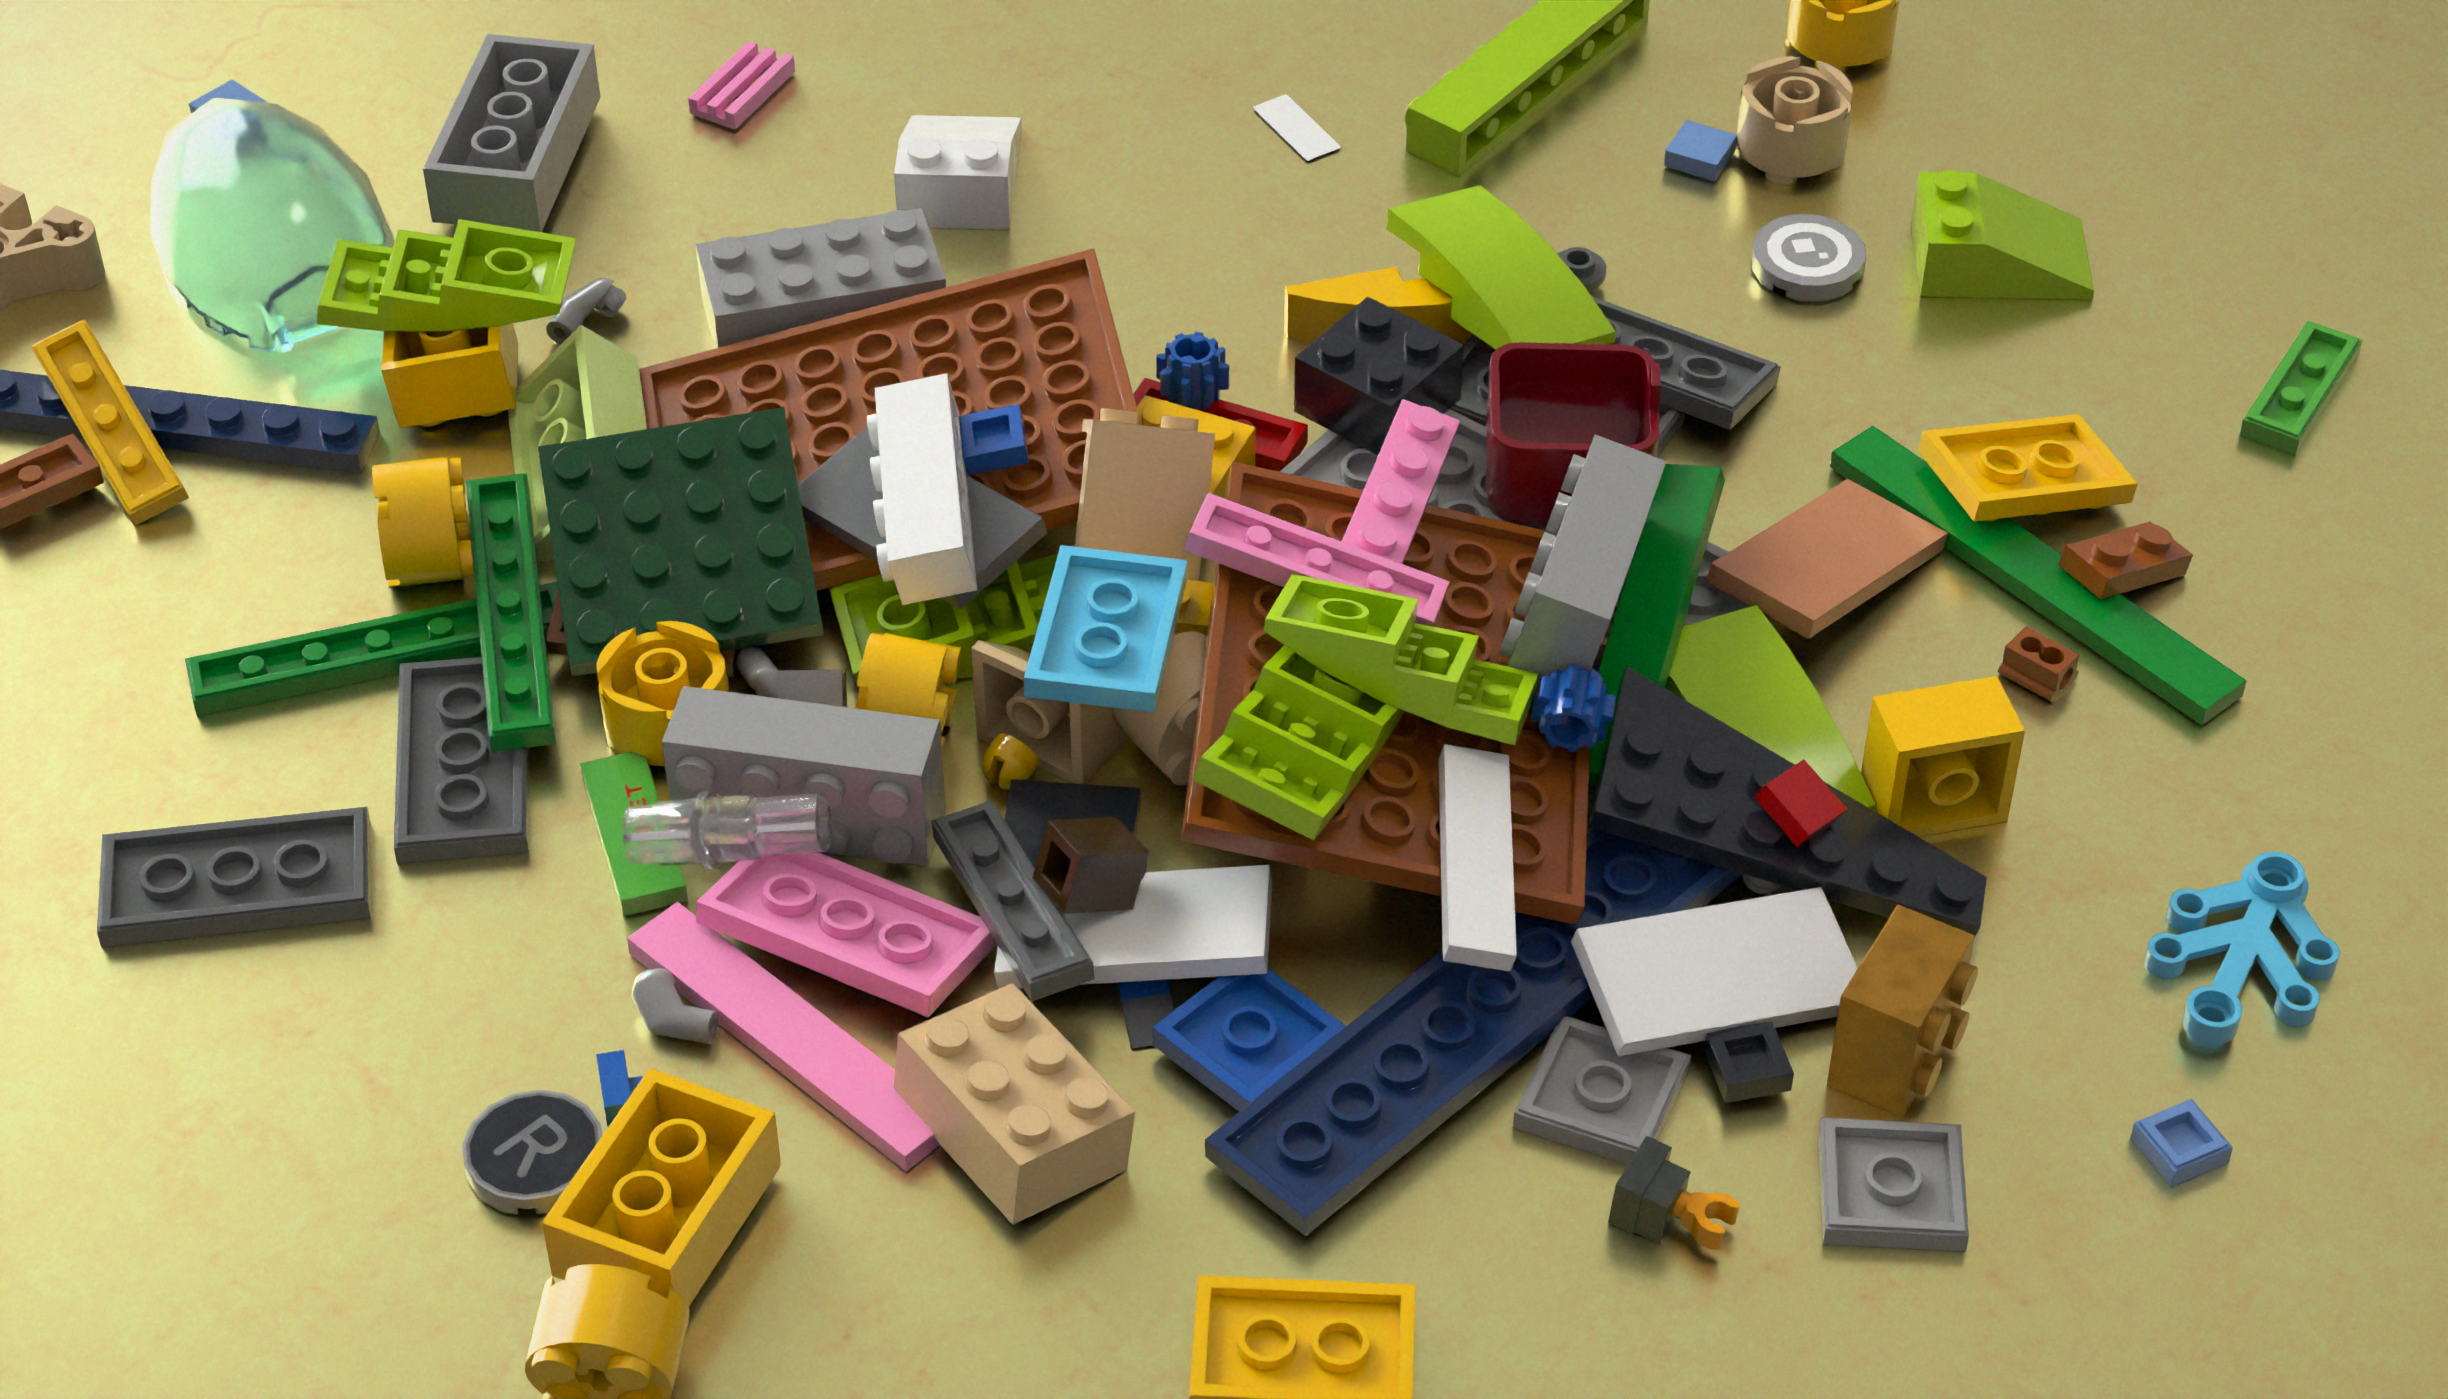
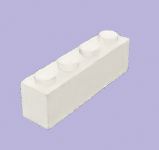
[867,373,977,605]

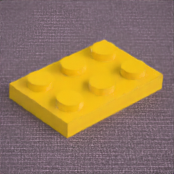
[1917,414,2138,522]
[1189,1275,1416,1399]

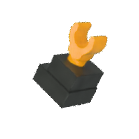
[1608,1135,1740,1250]

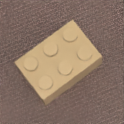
[893,983,1135,1225]

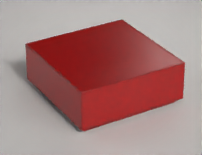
[1754,759,1847,847]

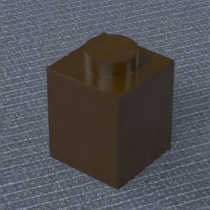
[1032,817,1149,914]

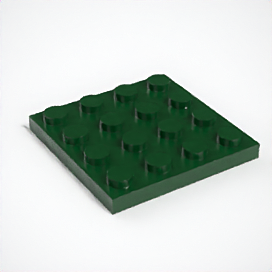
[538,407,824,676]

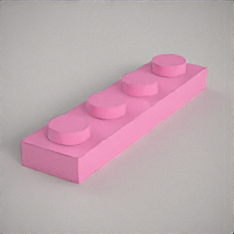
[1342,399,1460,564]
[1184,493,1450,626]

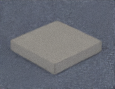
[1513,1016,1691,1165]
[1818,1117,1969,1252]

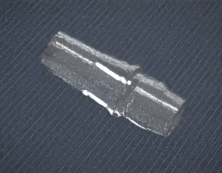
[622,790,833,870]

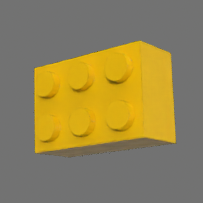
[542,1068,781,1307]

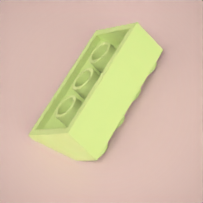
[508,325,646,562]

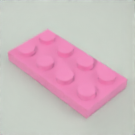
[696,833,996,1017]

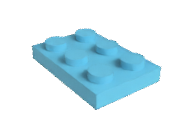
[1024,545,1188,713]

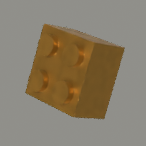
[1827,905,1978,1117]

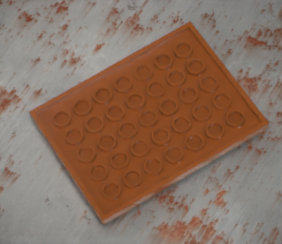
[639,248,1141,591]
[1181,461,1592,925]

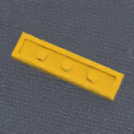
[31,319,189,526]

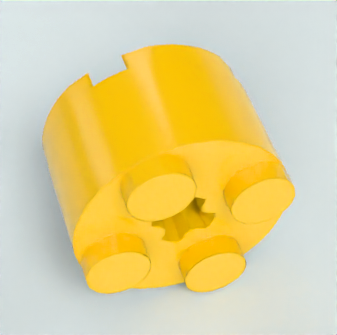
[1787,0,1900,72]
[372,457,474,588]
[597,621,729,768]
[856,632,962,755]
[524,1264,690,1399]

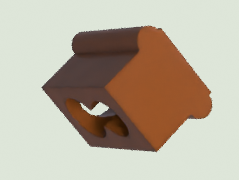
[1998,626,2079,702]

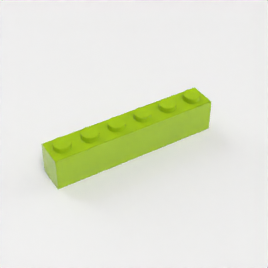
[1404,0,1650,177]

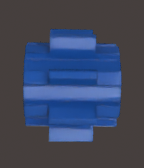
[1156,332,1230,411]
[1531,664,1616,752]

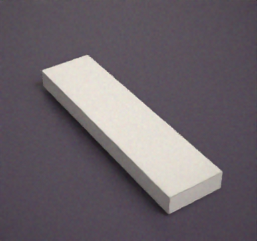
[1438,744,1517,971]

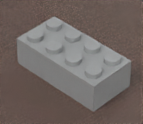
[423,34,601,232]
[696,208,946,348]
[1498,435,1666,696]
[662,686,946,867]

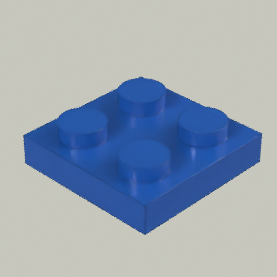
[1152,967,1346,1112]

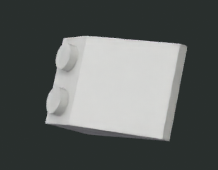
[894,115,1022,230]

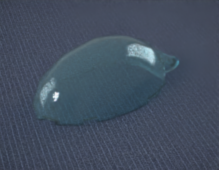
[150,98,395,353]

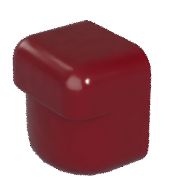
[1486,342,1661,526]

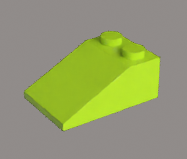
[1911,170,2094,300]

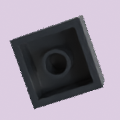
[1294,297,1464,455]

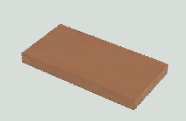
[1707,479,1948,639]

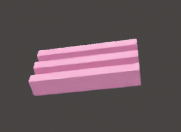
[688,41,795,130]

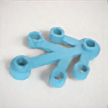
[2144,852,2340,1049]

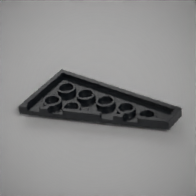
[1588,666,1987,938]

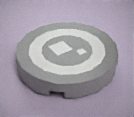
[1751,214,1866,301]

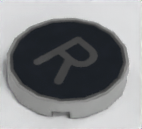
[462,1090,602,1214]

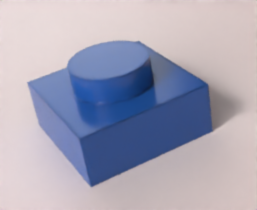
[959,404,1029,475]
[596,1050,643,1127]

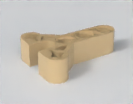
[0,183,105,312]

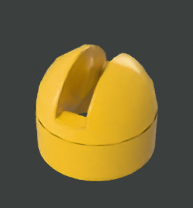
[982,733,1040,790]

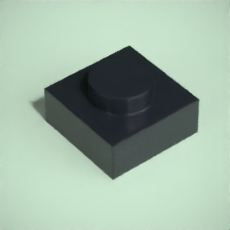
[1704,1021,1794,1103]

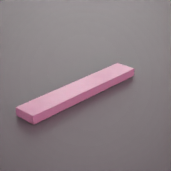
[627,902,940,1172]

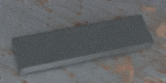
[931,800,1095,1001]

